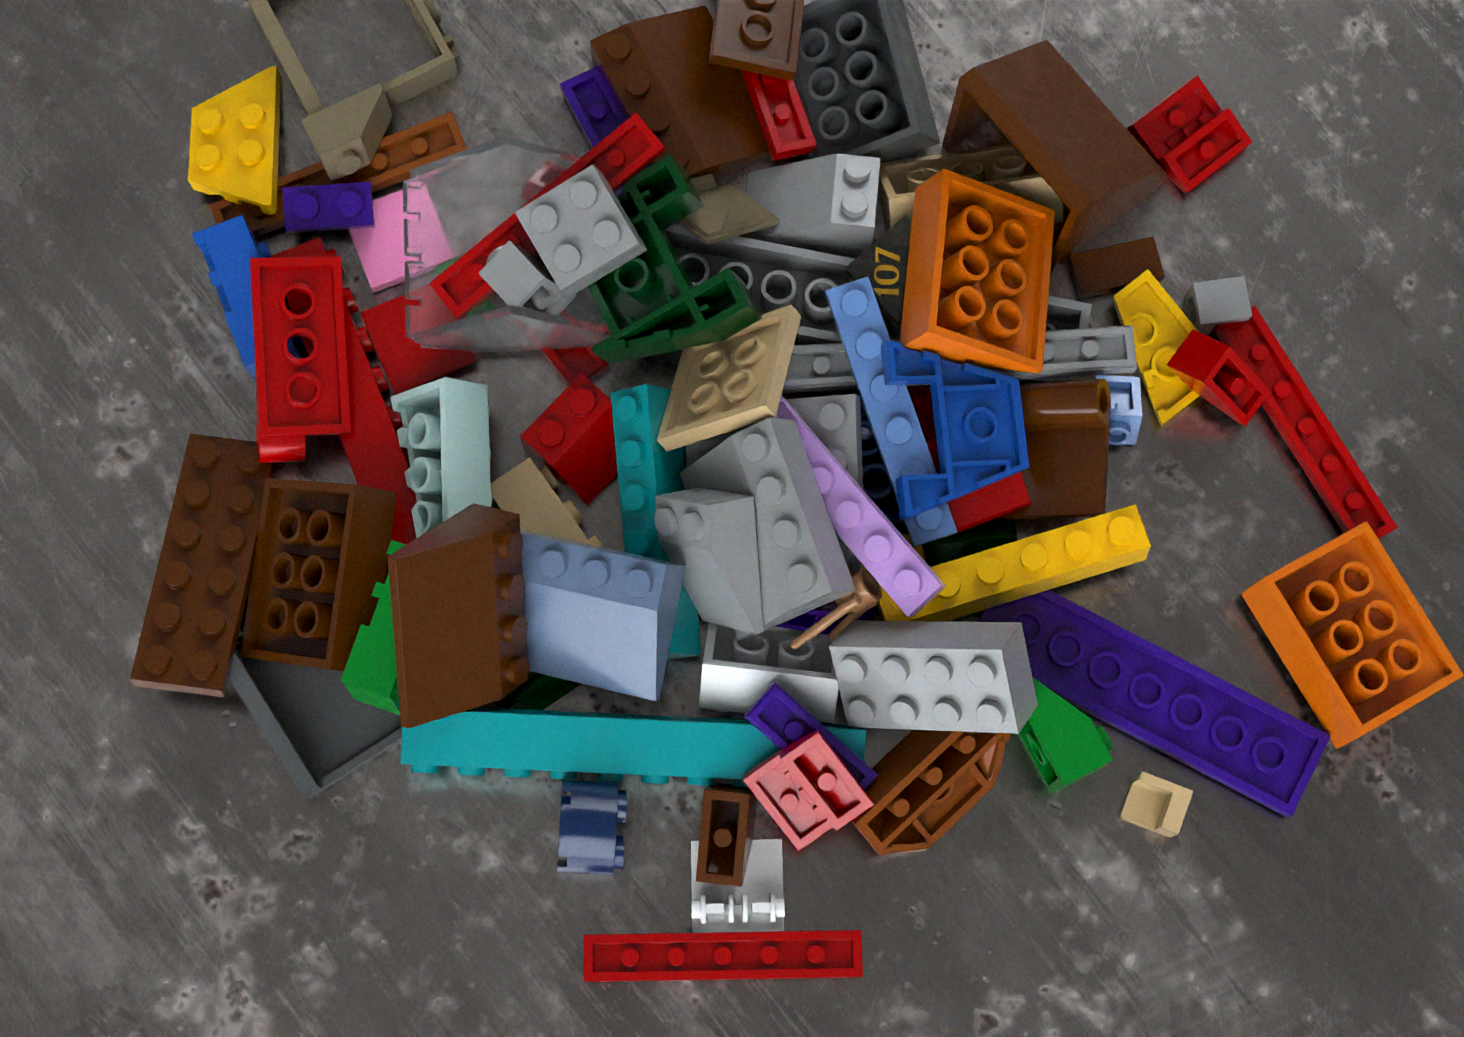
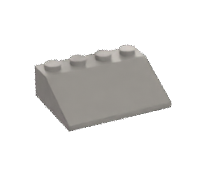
[679,417,856,641]

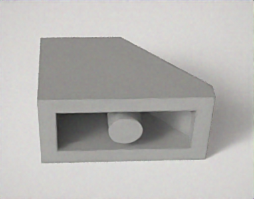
[479,240,577,327]

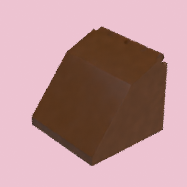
[942,40,1170,272]

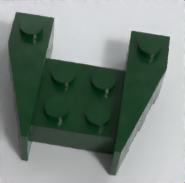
[588,154,762,364]

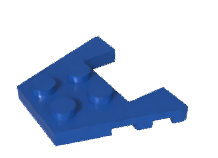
[881,341,1029,520]

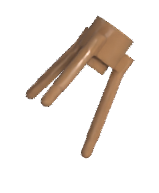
[790,564,882,649]

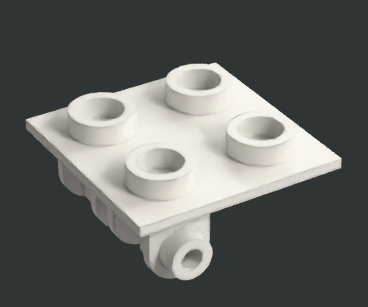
[691,839,785,933]

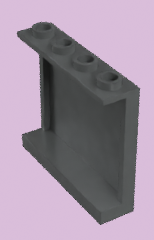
[229,628,402,800]

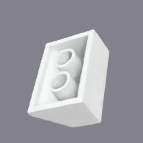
[698,623,839,724]

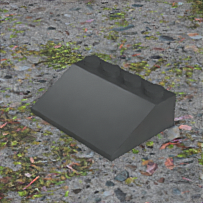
[793,0,940,163]

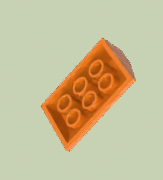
[899,168,1055,373]
[1241,521,1464,749]

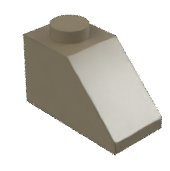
[301,83,393,182]

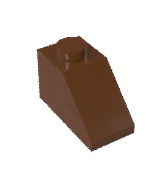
[696,783,757,887]

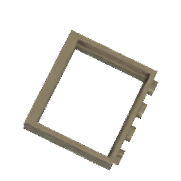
[247,0,460,116]

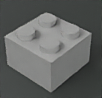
[515,164,647,297]

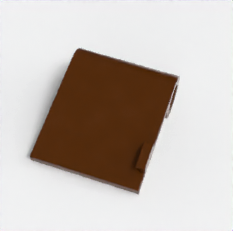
[999,379,1111,520]

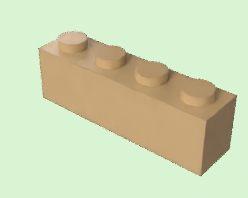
[491,457,604,548]

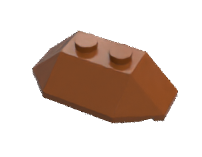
[851,730,1011,855]

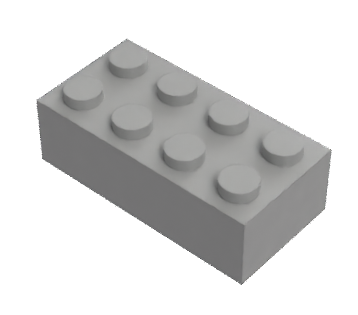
[829,620,1038,734]

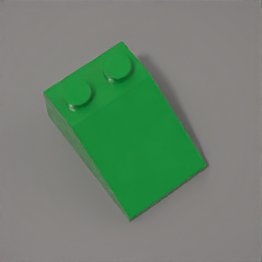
[1018,677,1113,795]

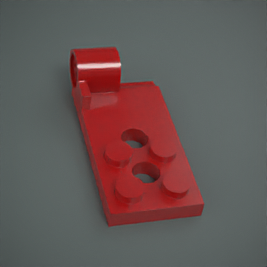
[249,256,351,463]

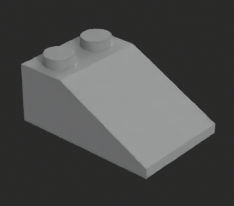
[741,153,880,259]
[654,487,764,634]

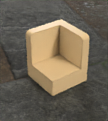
[1120,771,1193,838]

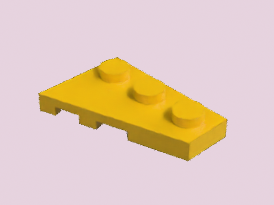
[1112,269,1200,427]

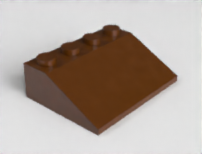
[590,5,771,182]
[240,478,397,671]
[387,503,530,729]

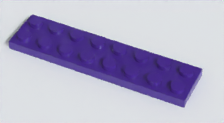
[978,590,1331,818]

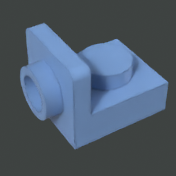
[1095,375,1142,445]

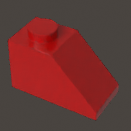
[1167,329,1271,426]

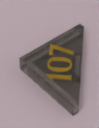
[844,215,910,331]

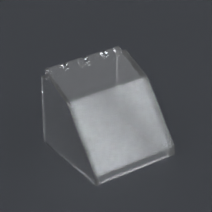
[403,135,624,352]

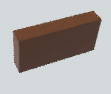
[1068,236,1165,299]

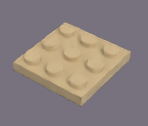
[656,305,801,451]

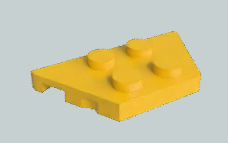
[188,66,281,215]

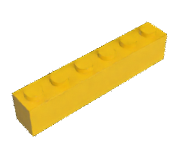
[877,504,1151,622]

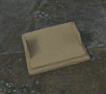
[678,173,780,245]

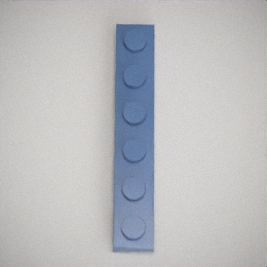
[825,276,957,548]

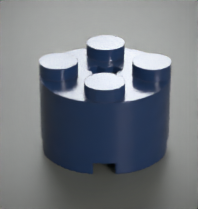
[557,779,627,875]

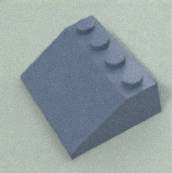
[520,529,686,701]

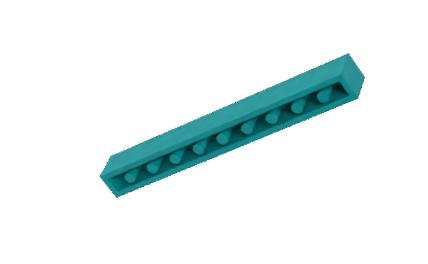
[400,707,866,788]

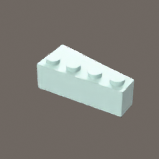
[391,377,492,539]

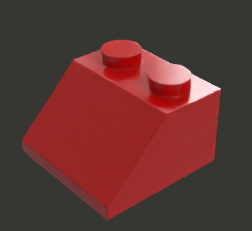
[520,373,618,507]

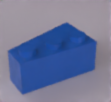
[192,215,303,378]

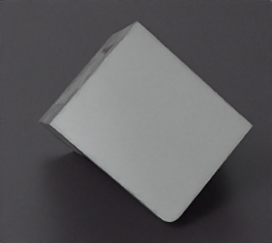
[1184,276,1252,335]

